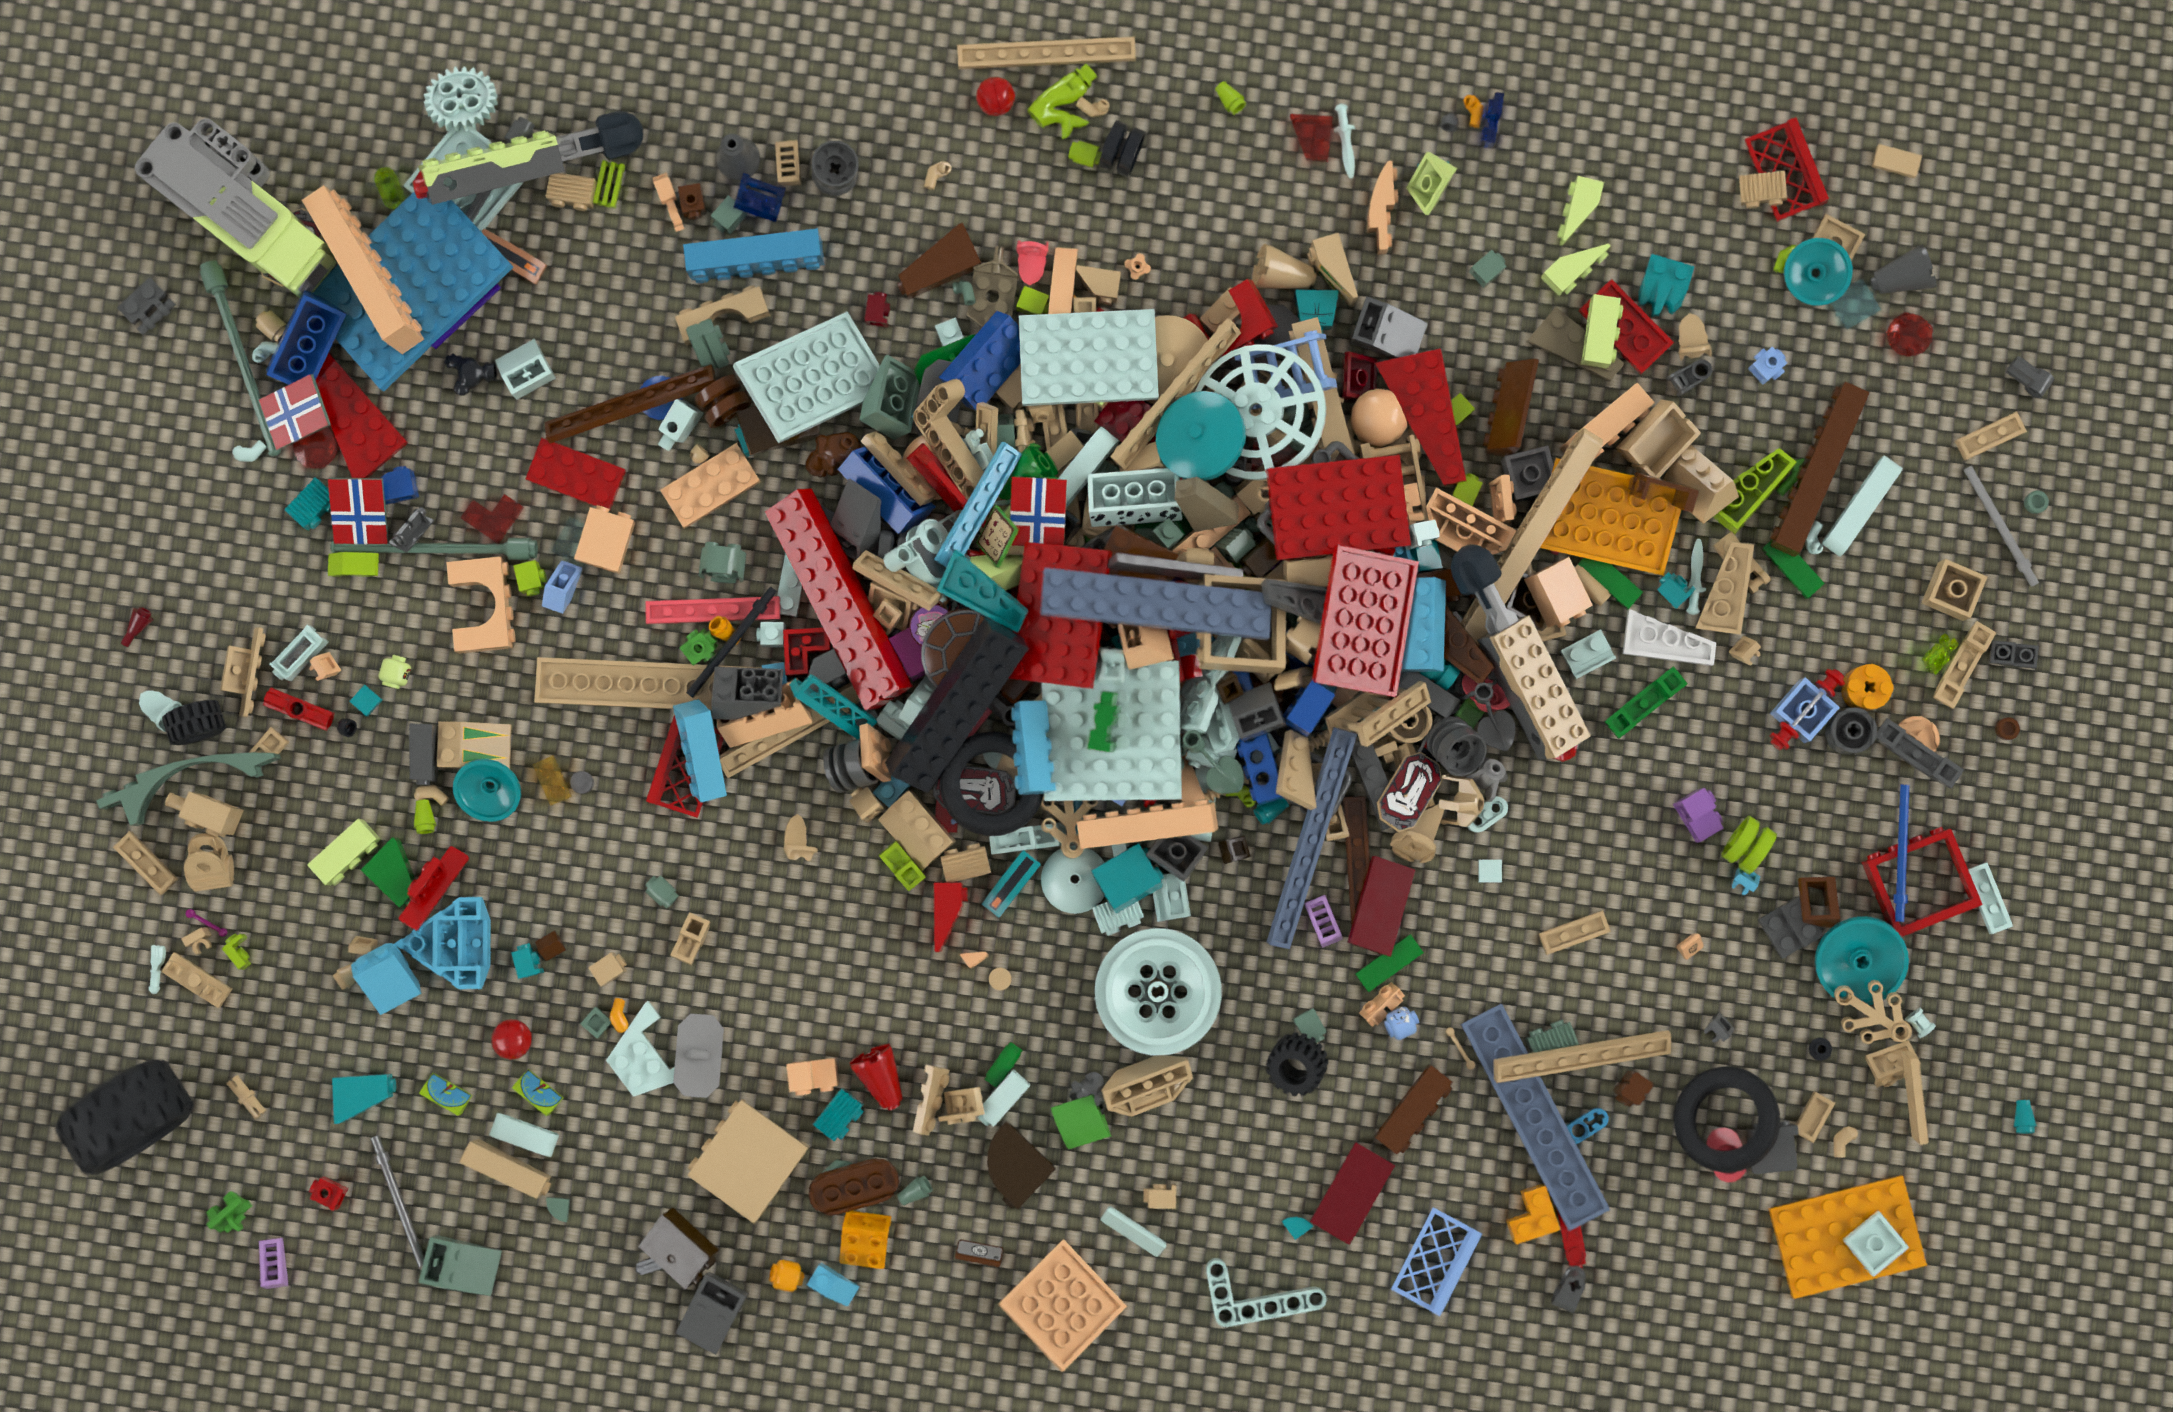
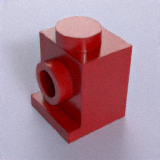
[309,1176,349,1211]

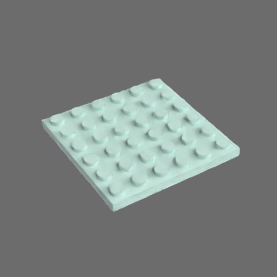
[1042,661,1182,801]

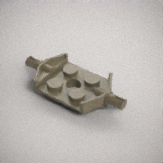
[966,246,1018,328]

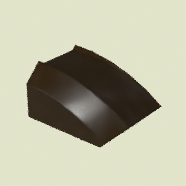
[1505,573,1547,631]

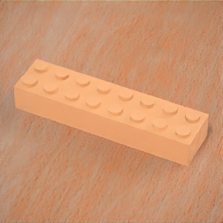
[302,185,424,354]

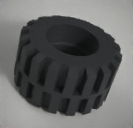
[162,700,227,746]
[1266,1033,1328,1096]

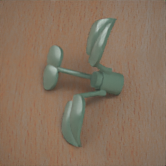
[1181,697,1244,794]

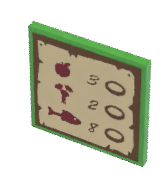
[976,505,1019,568]

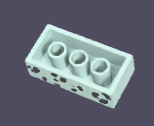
[1087,468,1182,527]

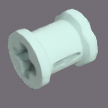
[1905,1008,1936,1038]

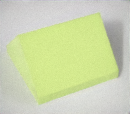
[1406,152,1457,215]

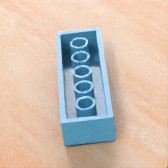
[683,228,825,283]

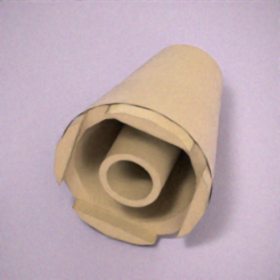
[1252,244,1317,289]

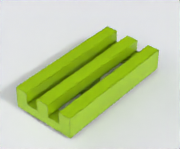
[593,160,625,209]

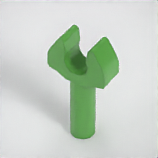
[1776,458,1804,496]

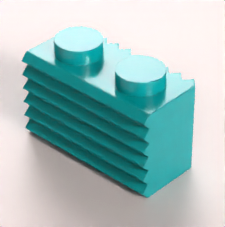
[284,477,331,531]
[813,1088,864,1141]

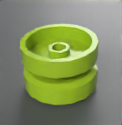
[1721,816,1777,874]

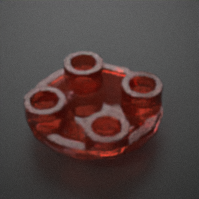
[1887,312,1933,357]
[293,427,339,469]

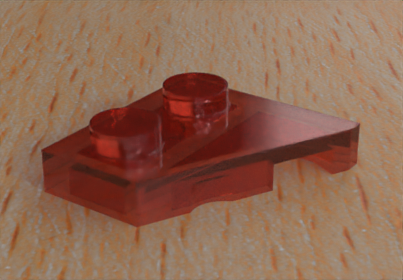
[1290,114,1333,162]

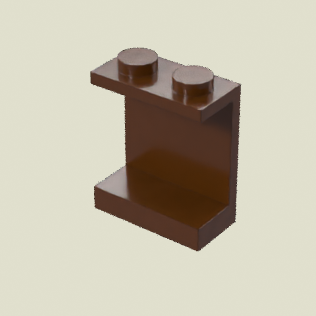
[1628,472,1699,513]

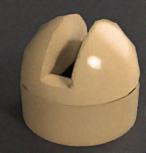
[690,444,710,464]

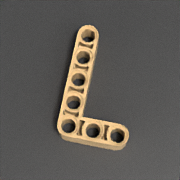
[913,379,984,500]

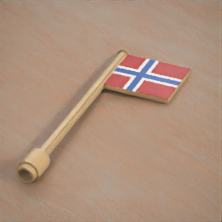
[1006,477,1214,566]

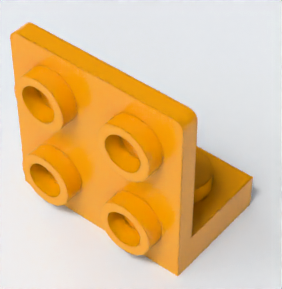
[839,1211,892,1269]

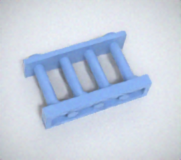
[1234,330,1337,410]

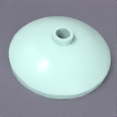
[1041,846,1104,914]

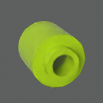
[1068,141,1102,168]

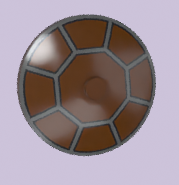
[921,608,1004,687]

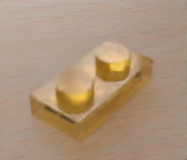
[532,755,572,806]

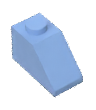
[542,560,583,614]

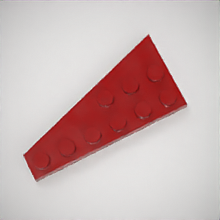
[1375,348,1467,486]

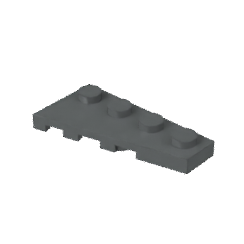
[1261,579,1327,624]

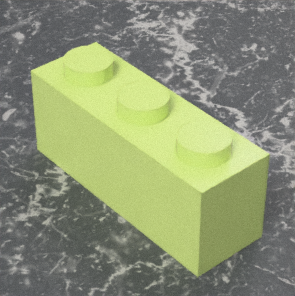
[1581,294,1623,368]
[307,819,381,886]

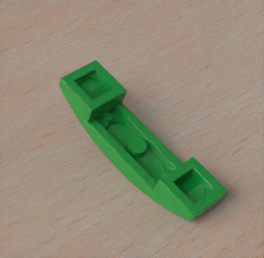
[1604,666,1688,739]

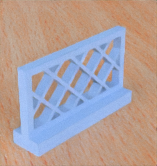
[1391,1207,1482,1316]

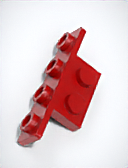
[398,846,469,931]

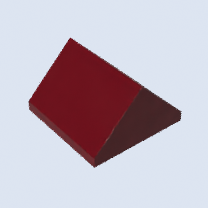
[1341,351,1377,403]

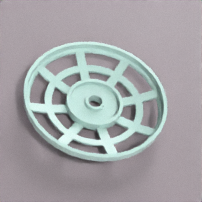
[1195,345,1326,480]

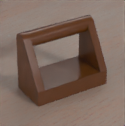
[1798,877,1840,928]

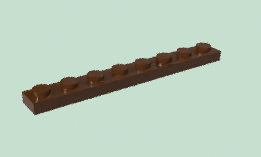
[545,364,716,443]

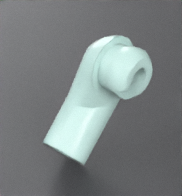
[252,341,278,363]
[232,440,267,462]
[1805,520,1823,554]

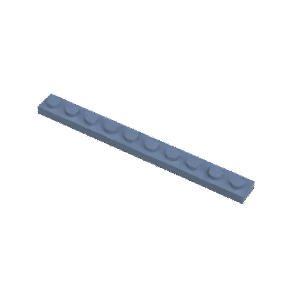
[1266,727,1357,949]

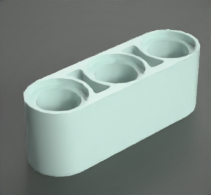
[489,1113,559,1157]

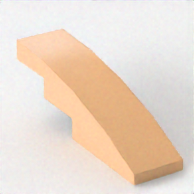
[1048,247,1078,314]

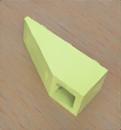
[1557,176,1604,246]
[1541,244,1610,296]

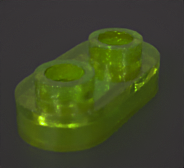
[374,167,407,211]

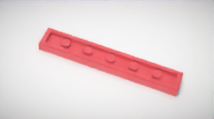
[645,596,781,624]

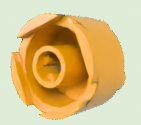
[1841,664,1894,711]

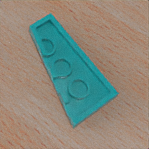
[936,549,1029,632]

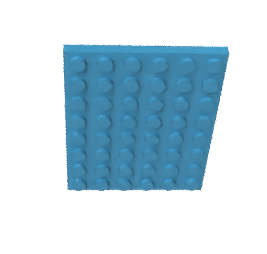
[313,192,513,392]

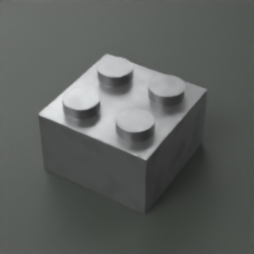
[1501,446,1554,503]

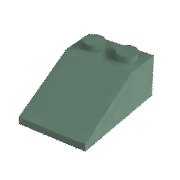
[860,355,920,440]

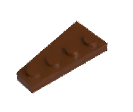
[1444,604,1495,684]

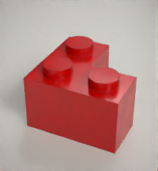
[783,628,832,677]

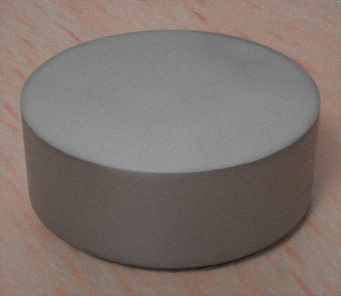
[570,771,594,794]

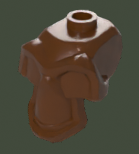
[805,432,861,477]

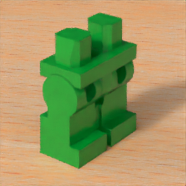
[1087,691,1122,753]

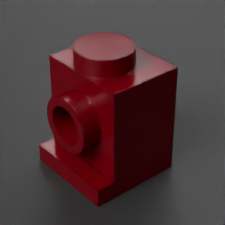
[865,292,891,328]

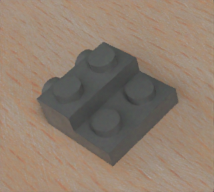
[1757,896,1824,959]

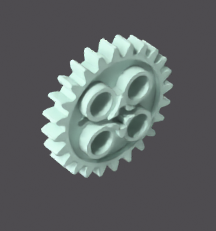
[424,66,498,133]

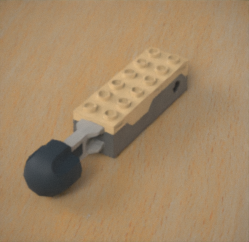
[1451,544,1591,762]

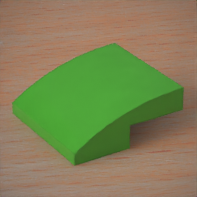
[1051,1094,1111,1150]

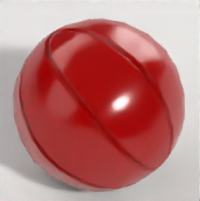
[976,77,1015,116]
[491,1019,532,1060]

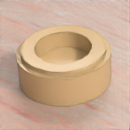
[989,968,1012,990]

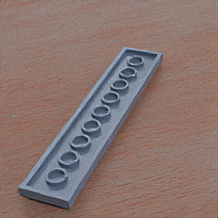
[1040,568,1271,640]
[1461,1003,1610,1231]

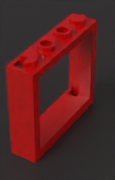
[1861,827,1983,937]

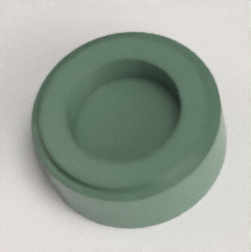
[2024,491,2049,514]

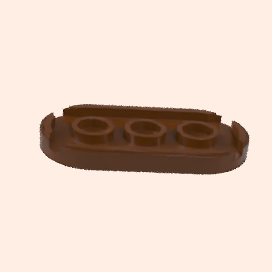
[809,1158,899,1216]

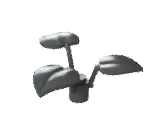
[1433,671,1515,751]

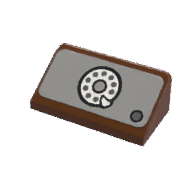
[955,1239,1003,1267]

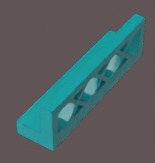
[789,674,877,739]

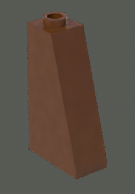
[897,222,981,300]

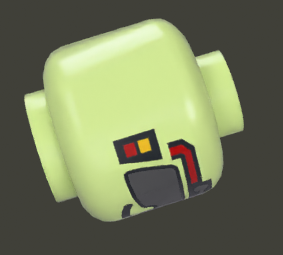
[378,655,411,689]

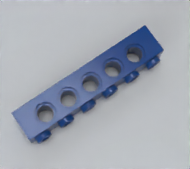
[1233,671,1285,805]

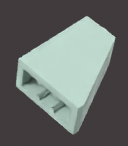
[977,1069,1031,1127]

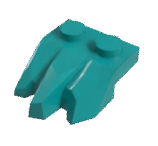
[1638,254,1695,317]

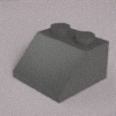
[1146,835,1208,882]

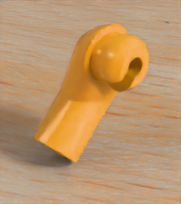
[1463,94,1484,128]

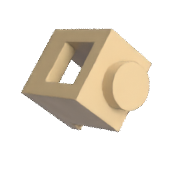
[1143,1184,1176,1209]

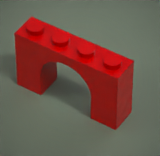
[1184,279,1278,362]

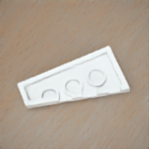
[1622,609,1716,666]

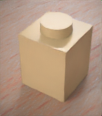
[588,952,627,987]

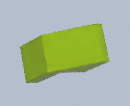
[328,552,379,577]

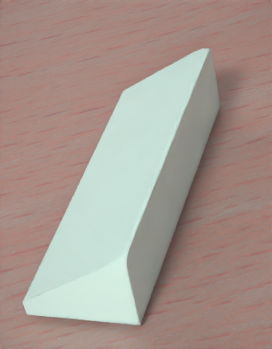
[1101,1206,1167,1257]

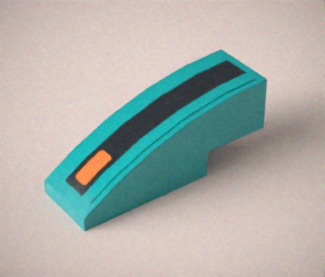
[982,850,1041,918]

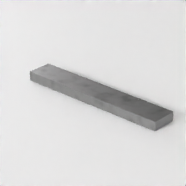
[1108,553,1243,580]

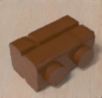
[1613,1071,1653,1108]

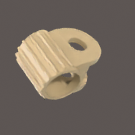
[184,833,234,892]

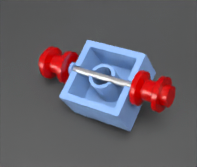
[1769,669,1845,751]

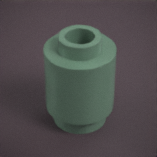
[645,876,679,909]

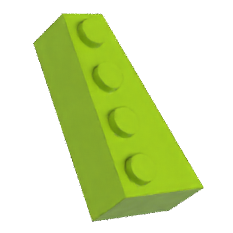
[1713,448,1796,535]

